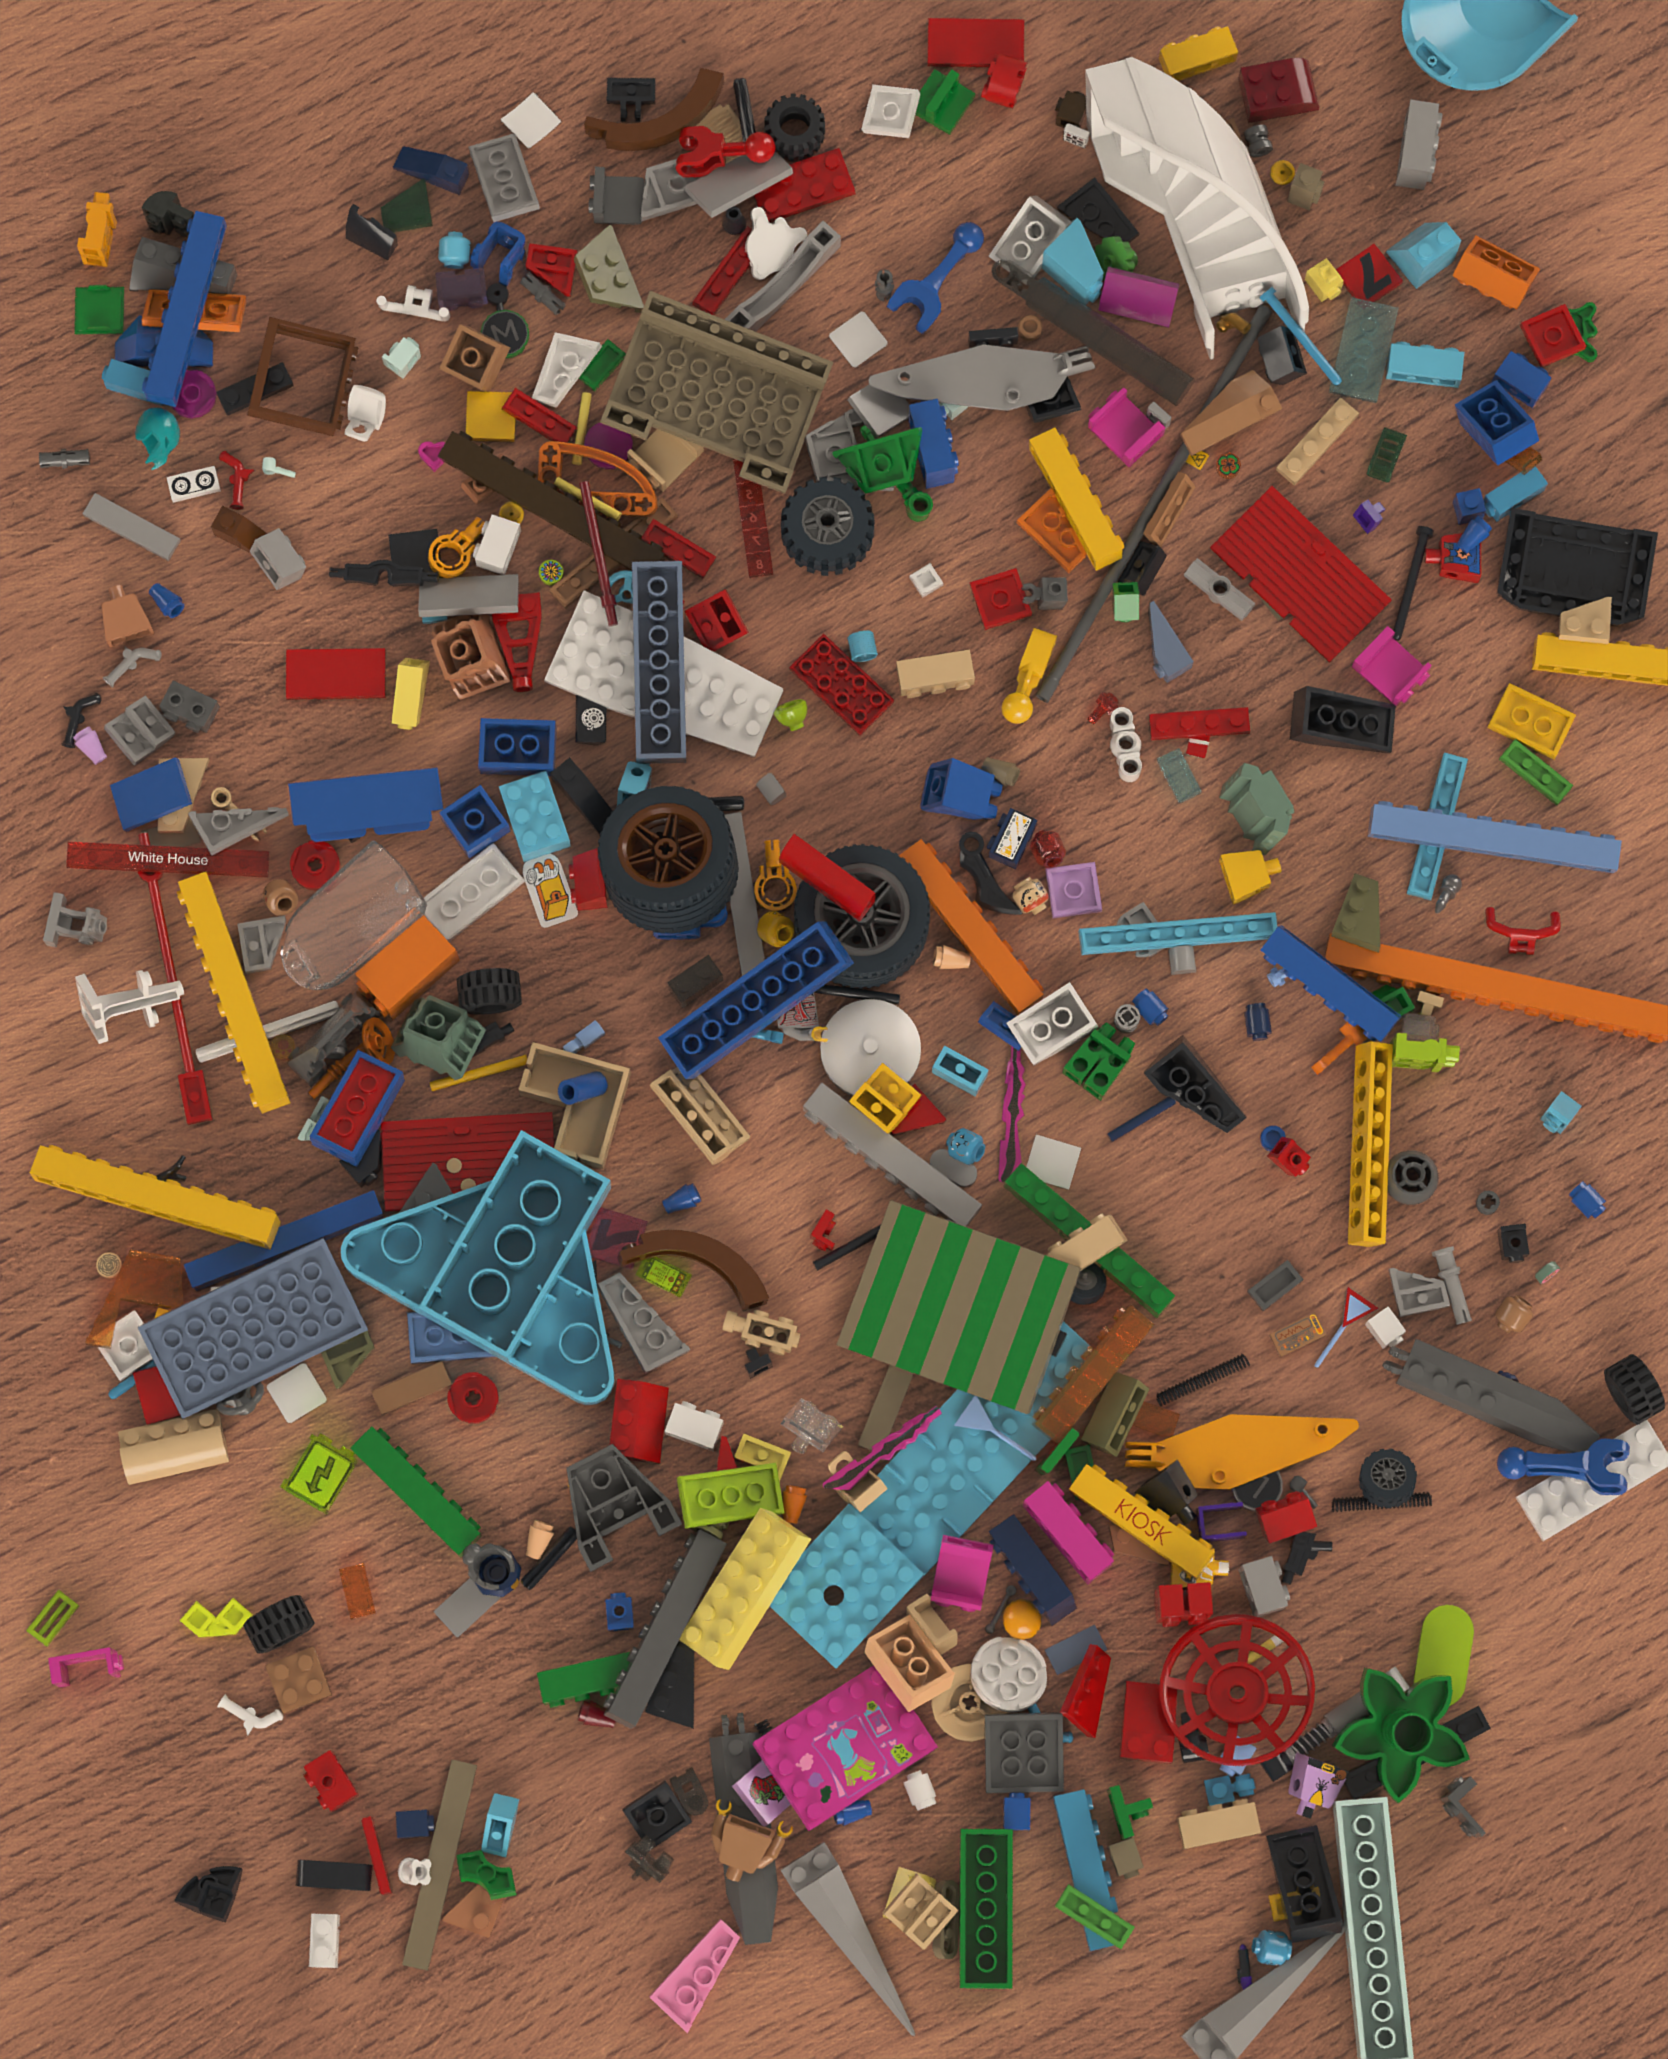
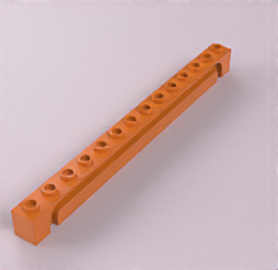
[1324,933,1668,1043]

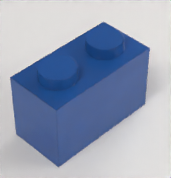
[1492,351,1552,408]

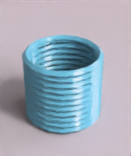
[847,630,878,662]

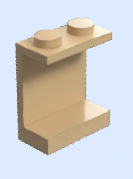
[627,429,704,492]

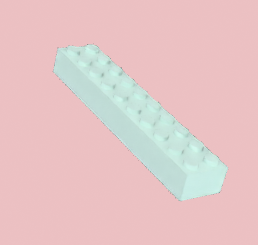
[1333,1797,1414,2059]

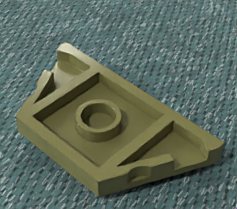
[573,225,644,313]
[321,1300,375,1390]

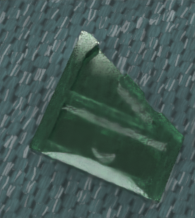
[380,179,433,233]

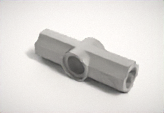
[1184,558,1255,621]

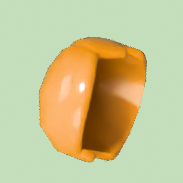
[1003,1598,1041,1640]

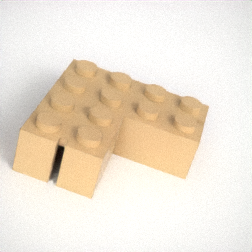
[519,1042,631,1170]

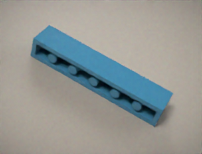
[1053,1789,1118,1951]

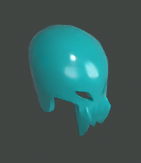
[135,407,180,470]

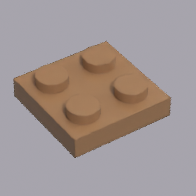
[265,1646,332,1714]

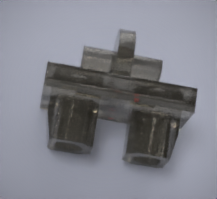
[625,1835,674,1883]

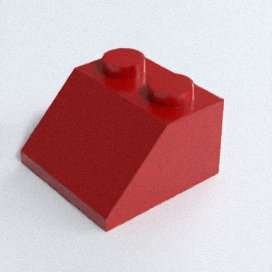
[568,848,608,911]

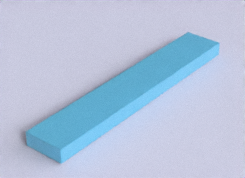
[1406,752,1468,900]

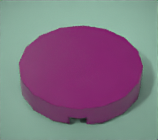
[171,370,217,419]
[584,422,633,470]

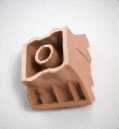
[431,614,511,700]

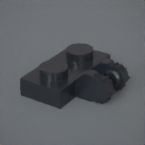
[607,78,656,122]

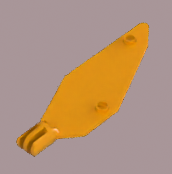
[1125,1414,1359,1490]

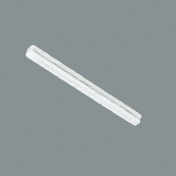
[196,1001,339,1063]

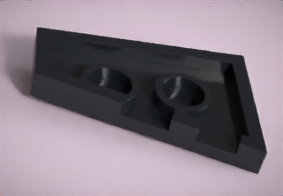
[645,1641,694,1729]

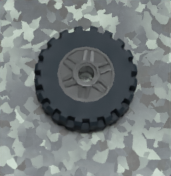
[781,476,875,576]

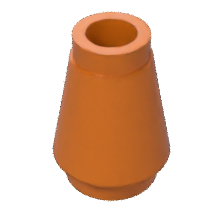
[782,1485,808,1524]

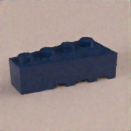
[988,1514,1077,1626]

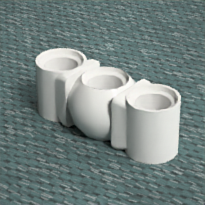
[1110,707,1142,782]

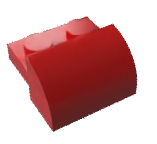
[684,589,749,652]

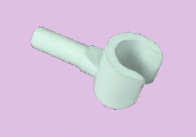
[262,457,296,478]

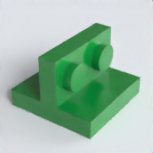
[915,69,975,135]
[1107,1785,1153,1841]

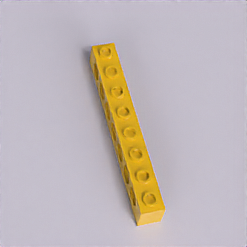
[1348,1041,1393,1247]

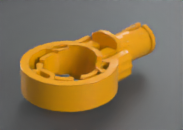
[428,517,485,578]
[754,840,797,912]

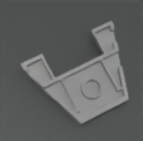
[805,409,895,491]

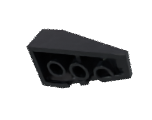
[1144,1035,1247,1133]

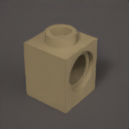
[1107,1838,1143,1879]

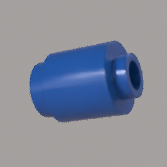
[1132,988,1169,1026]
[1569,1181,1606,1219]

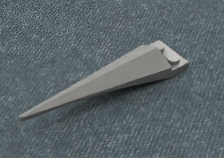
[780,1842,915,2036]
[1181,1922,1345,2059]

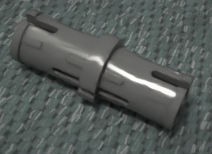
[875,269,894,301]
[520,272,566,316]
[39,449,90,469]

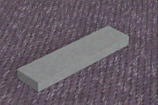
[82,493,181,561]

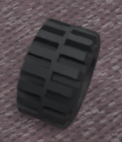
[764,93,825,161]
[456,968,522,1015]
[1604,1354,1665,1425]
[243,1595,315,1654]

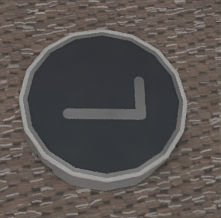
[1232,1471,1283,1511]

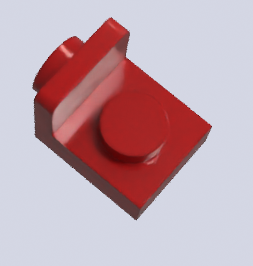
[810,1209,836,1251]

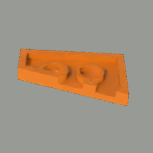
[1017,487,1087,573]

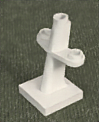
[75,970,184,1044]

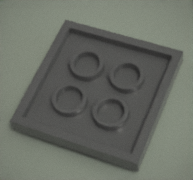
[984,1712,1064,1793]

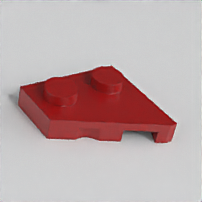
[890,1083,947,1136]

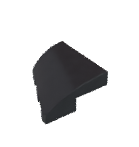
[345,204,398,260]

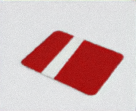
[1186,736,1210,758]

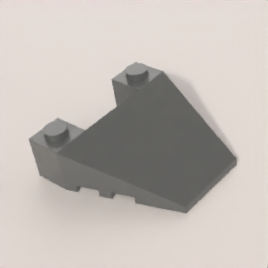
[287,991,381,1087]
[566,1444,682,1572]

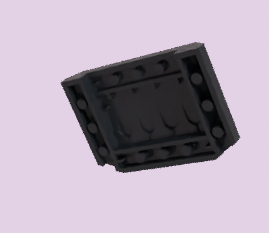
[1496,508,1658,626]

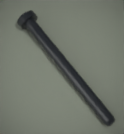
[1393,526,1434,641]

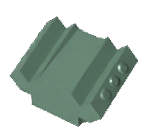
[1219,763,1294,855]
[391,995,486,1080]

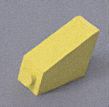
[392,658,430,730]

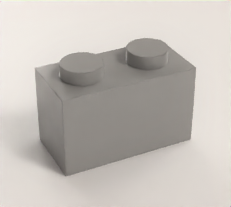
[250,528,306,590]

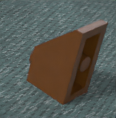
[211,506,268,553]

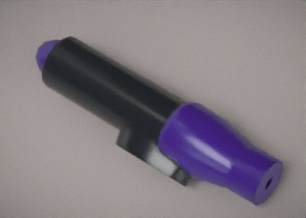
[1237,1944,1252,1990]

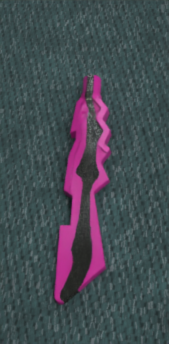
[998,1046,1026,1182]
[823,1406,942,1490]

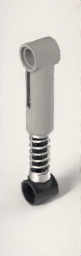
[1260,1666,1410,1782]

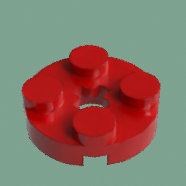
[290,840,341,890]
[447,1372,499,1424]

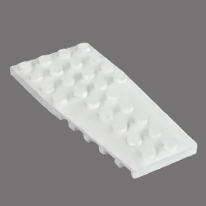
[544,591,783,757]

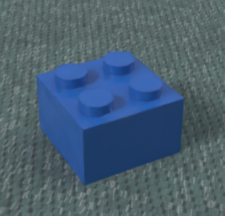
[439,785,511,859]

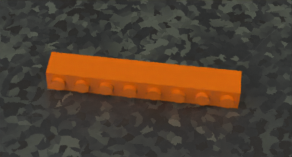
[899,839,1044,1016]

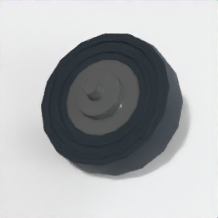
[1070,1263,1107,1305]

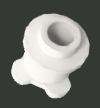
[398,1857,431,1885]

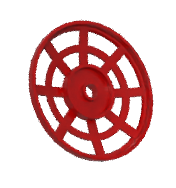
[1159,1614,1315,1766]

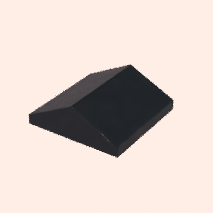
[1026,377,1081,423]
[622,1780,692,1851]

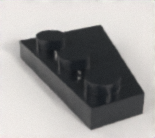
[1056,177,1139,243]

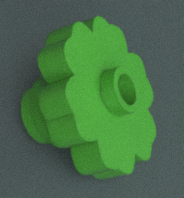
[1095,236,1138,281]

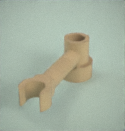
[211,787,267,842]

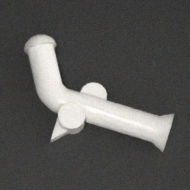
[217,1694,283,1736]

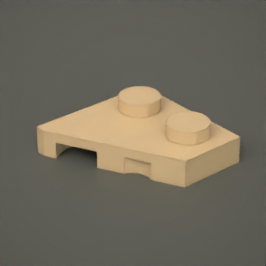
[1559,597,1612,644]

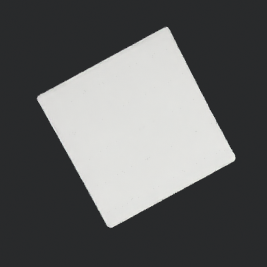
[501,93,561,148]

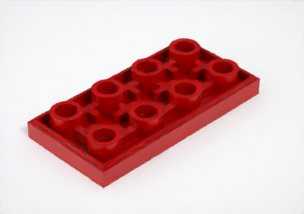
[789,633,895,736]

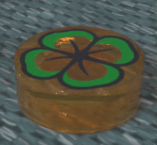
[1216,453,1241,479]

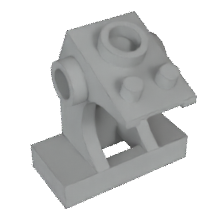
[43,892,107,948]

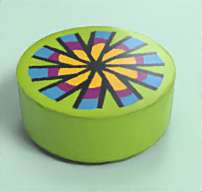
[539,560,564,586]

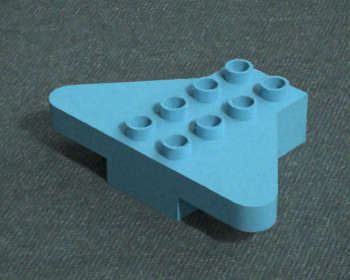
[341,1130,615,1405]

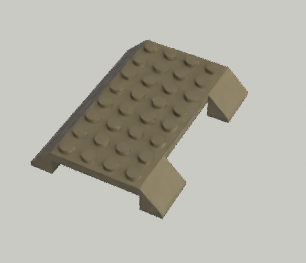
[600,291,833,494]

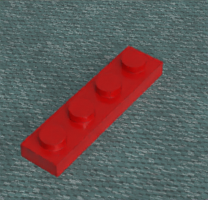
[1149,707,1250,740]

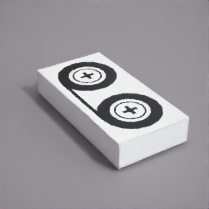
[167,466,221,503]

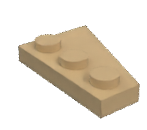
[158,758,210,833]

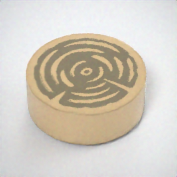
[96,1252,123,1279]

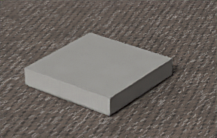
[847,385,909,439]

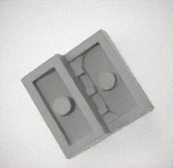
[104,695,176,766]

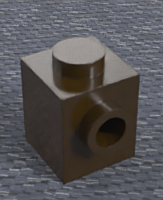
[1055,90,1086,128]

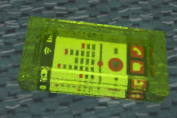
[635,1257,692,1298]

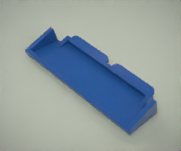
[288,767,443,842]

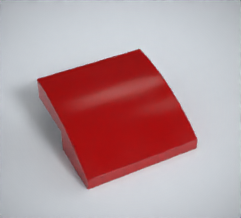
[133,1366,180,1425]

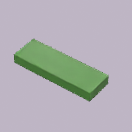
[1499,739,1574,806]
[1054,1884,1135,1950]

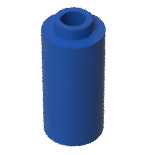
[558,1071,608,1105]

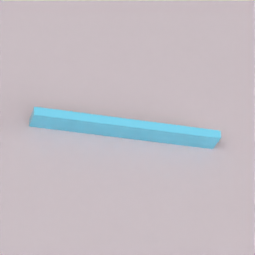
[1078,912,1278,955]

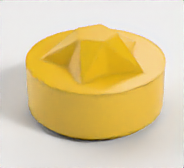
[1270,160,1295,185]
[499,501,524,524]

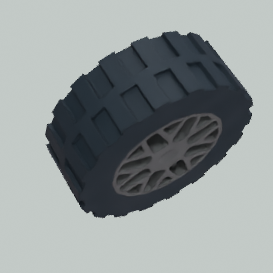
[1359,1448,1417,1508]

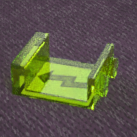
[280,1433,358,1515]

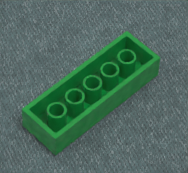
[959,1829,1013,1989]

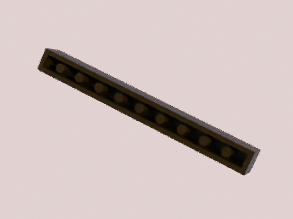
[438,431,667,571]

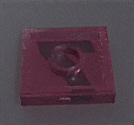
[588,1207,648,1270]

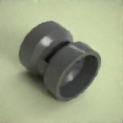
[1244,125,1273,158]

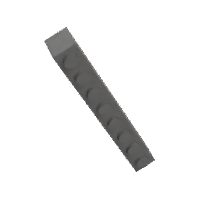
[603,1529,727,1729]

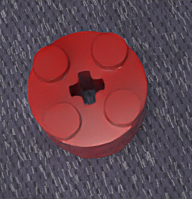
[981,54,1028,109]

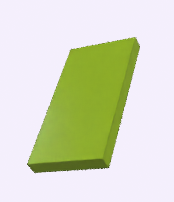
[677,1463,785,1528]

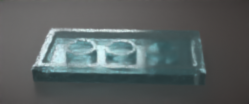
[1329,297,1399,403]

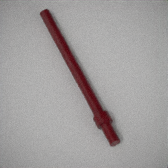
[579,481,618,627]

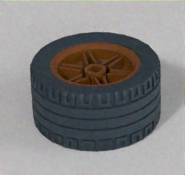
[598,786,739,933]

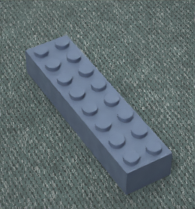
[632,561,686,764]

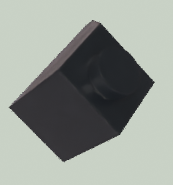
[339,1130,382,1188]

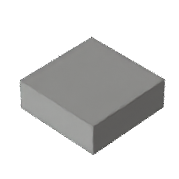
[1146,401,1172,430]

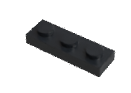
[216,362,294,416]

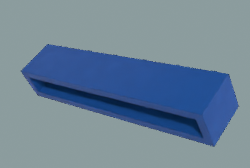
[1261,925,1402,1042]

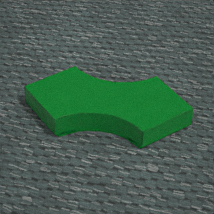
[456,1850,516,1900]

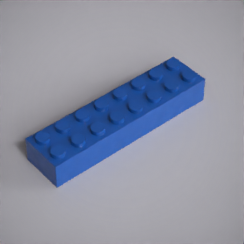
[658,921,854,1079]

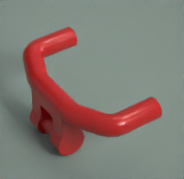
[1485,907,1561,955]

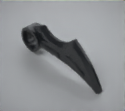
[959,831,1023,915]

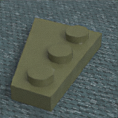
[1331,873,1380,953]

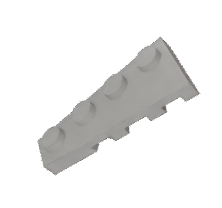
[597,1273,690,1374]

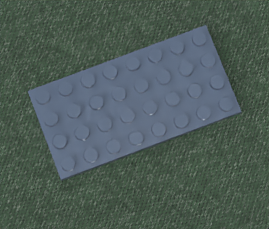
[138,1237,368,1419]

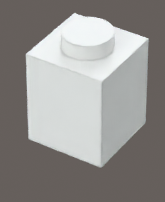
[1365,1307,1406,1349]

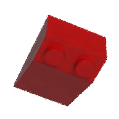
[1119,1681,1177,1764]

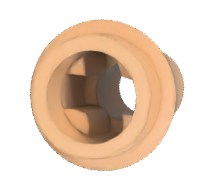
[933,945,971,969]
[526,1520,554,1560]

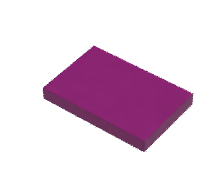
[1098,267,1179,327]

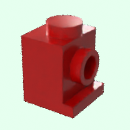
[1267,1137,1311,1177]

